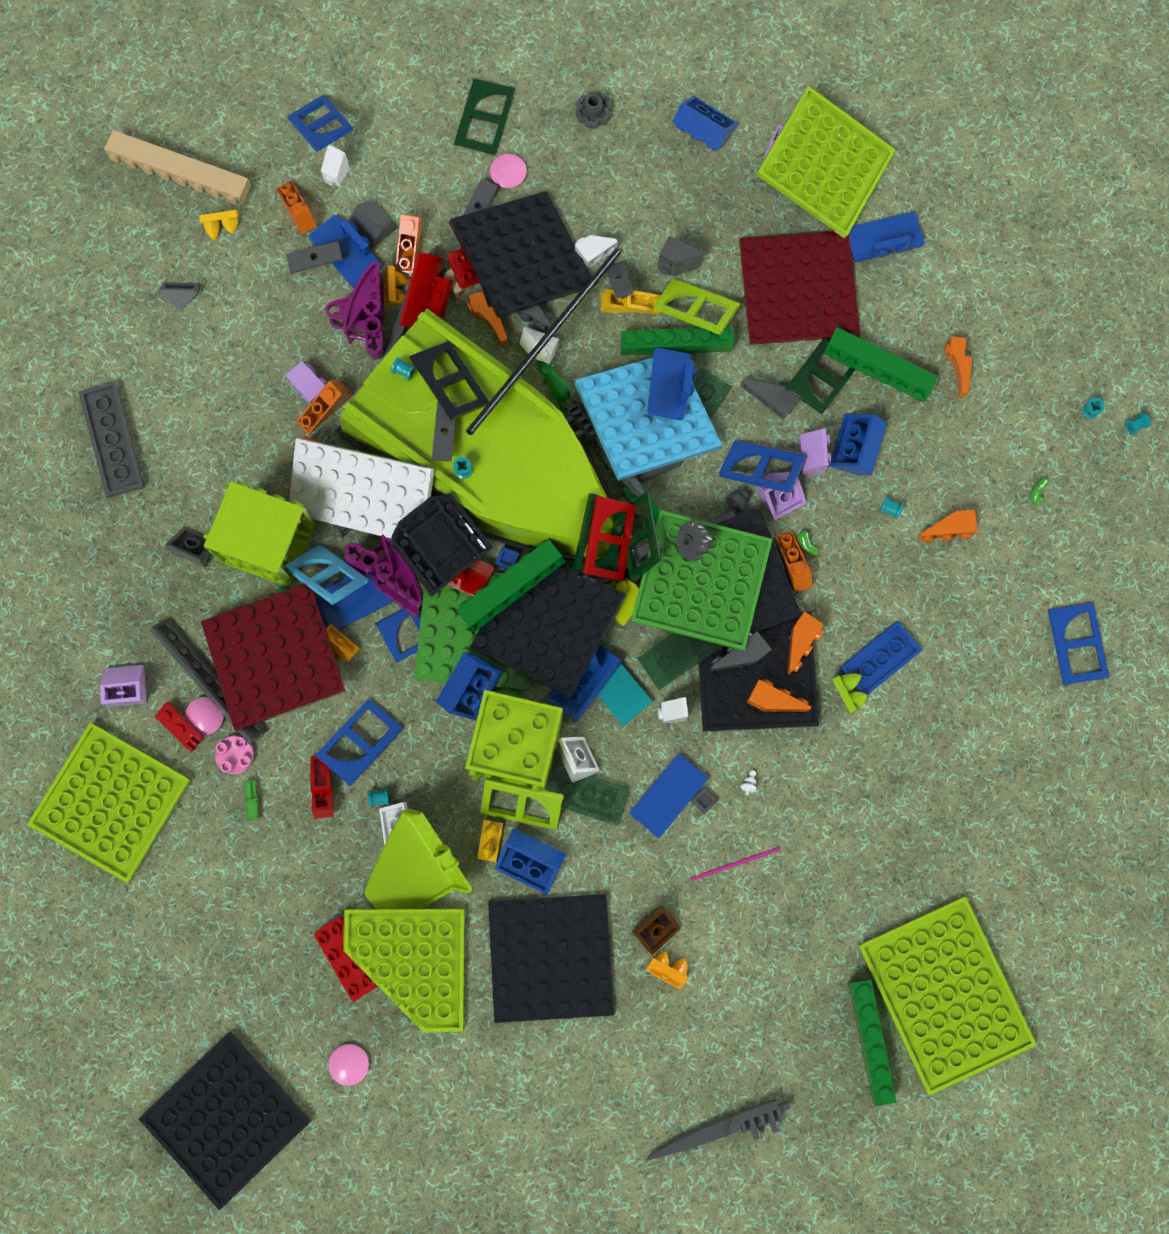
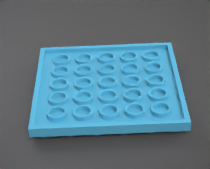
[574,357,722,481]

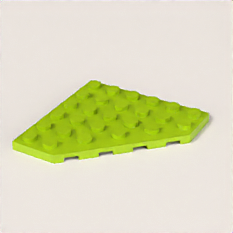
[343,909,464,1032]

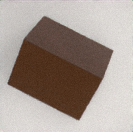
[632,905,681,955]

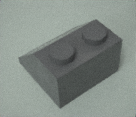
[657,236,703,276]

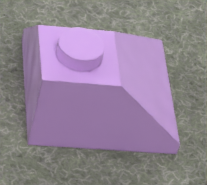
[756,472,807,521]

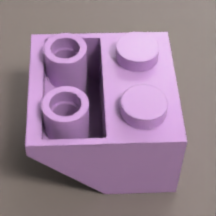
[798,428,831,476]
[100,665,146,707]

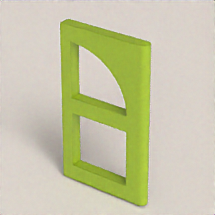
[654,278,740,335]
[480,778,564,830]

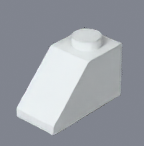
[321,145,350,187]
[575,235,618,268]
[520,327,559,364]
[657,697,688,724]

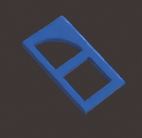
[287,94,353,152]
[719,440,806,493]
[376,598,423,663]
[1048,603,1109,685]
[316,699,403,786]

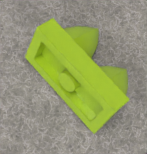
[832,674,867,714]

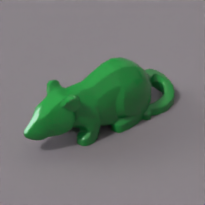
[538,360,577,412]

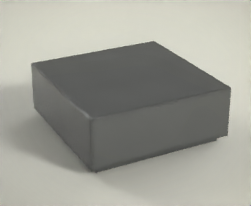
[691,787,718,815]

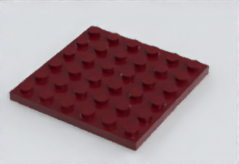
[739,231,861,345]
[201,584,346,731]

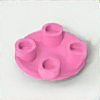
[490,154,526,189]
[185,697,224,735]
[215,735,254,774]
[329,1044,369,1086]

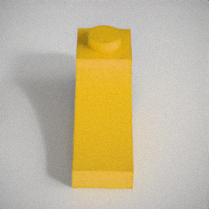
[601,289,660,315]

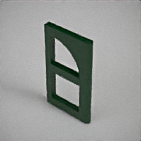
[454,79,515,155]
[786,338,856,414]
[622,492,661,581]
[573,493,627,580]

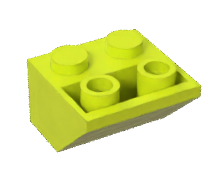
[604,578,639,626]

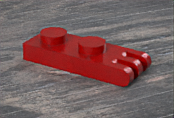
[155,702,204,752]

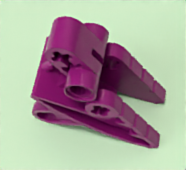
[326,262,385,360]
[344,534,422,618]

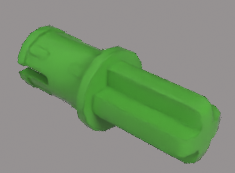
[244,780,260,820]

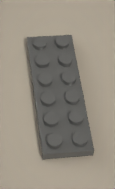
[79,381,145,498]

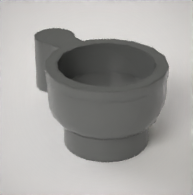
[726,489,753,514]

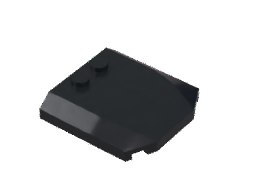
[389,493,493,596]

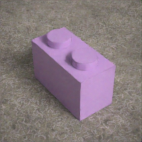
[285,361,327,404]

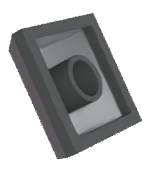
[347,201,398,249]
[165,526,212,568]

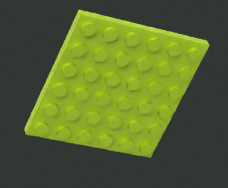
[755,86,895,238]
[27,722,191,883]

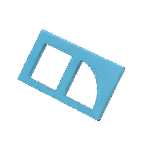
[285,544,369,605]

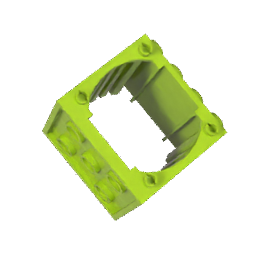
[203,481,316,588]
[465,690,563,792]

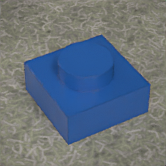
[495,547,520,569]

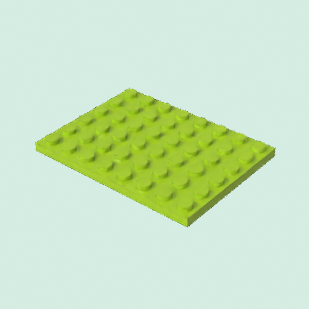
[858,896,1037,1096]

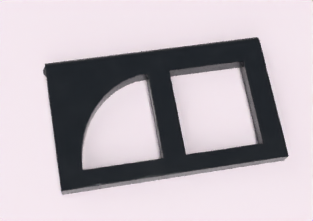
[409,341,489,420]

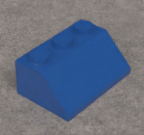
[672,96,739,151]
[829,414,887,476]
[436,652,503,720]
[494,828,566,895]

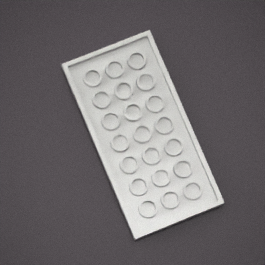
[289,438,434,538]

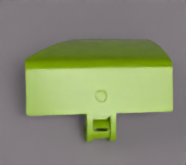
[364,808,473,909]

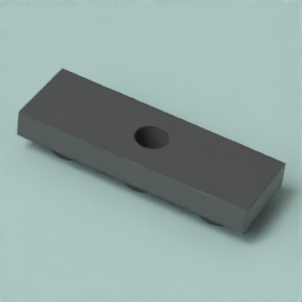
[463,179,498,215]
[286,241,343,273]
[607,261,634,298]
[432,402,457,462]

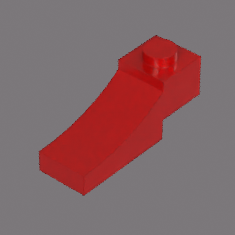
[310,754,334,819]

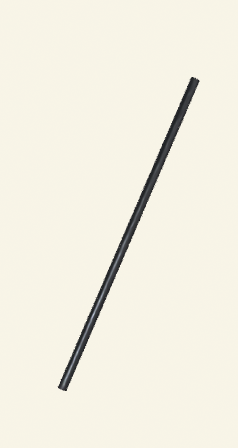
[466,249,620,435]

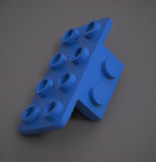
[849,212,924,262]
[309,215,382,288]
[647,348,696,420]
[316,575,392,630]

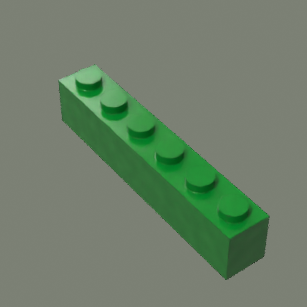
[620,327,734,356]
[823,327,938,402]
[456,539,566,633]
[848,979,897,1106]

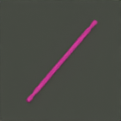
[690,847,780,881]

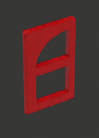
[583,496,636,581]

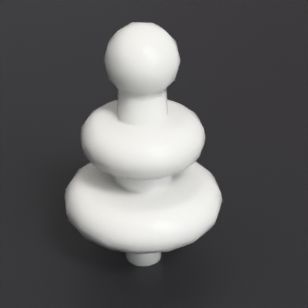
[741,770,757,795]

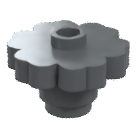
[575,91,612,129]
[676,521,712,561]

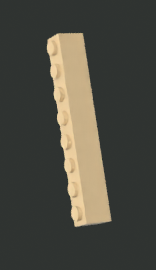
[104,130,251,205]

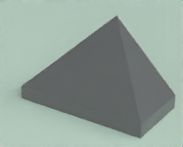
[159,282,200,309]

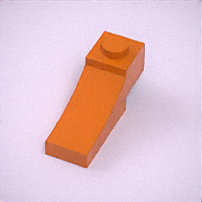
[467,291,508,347]
[944,336,972,398]

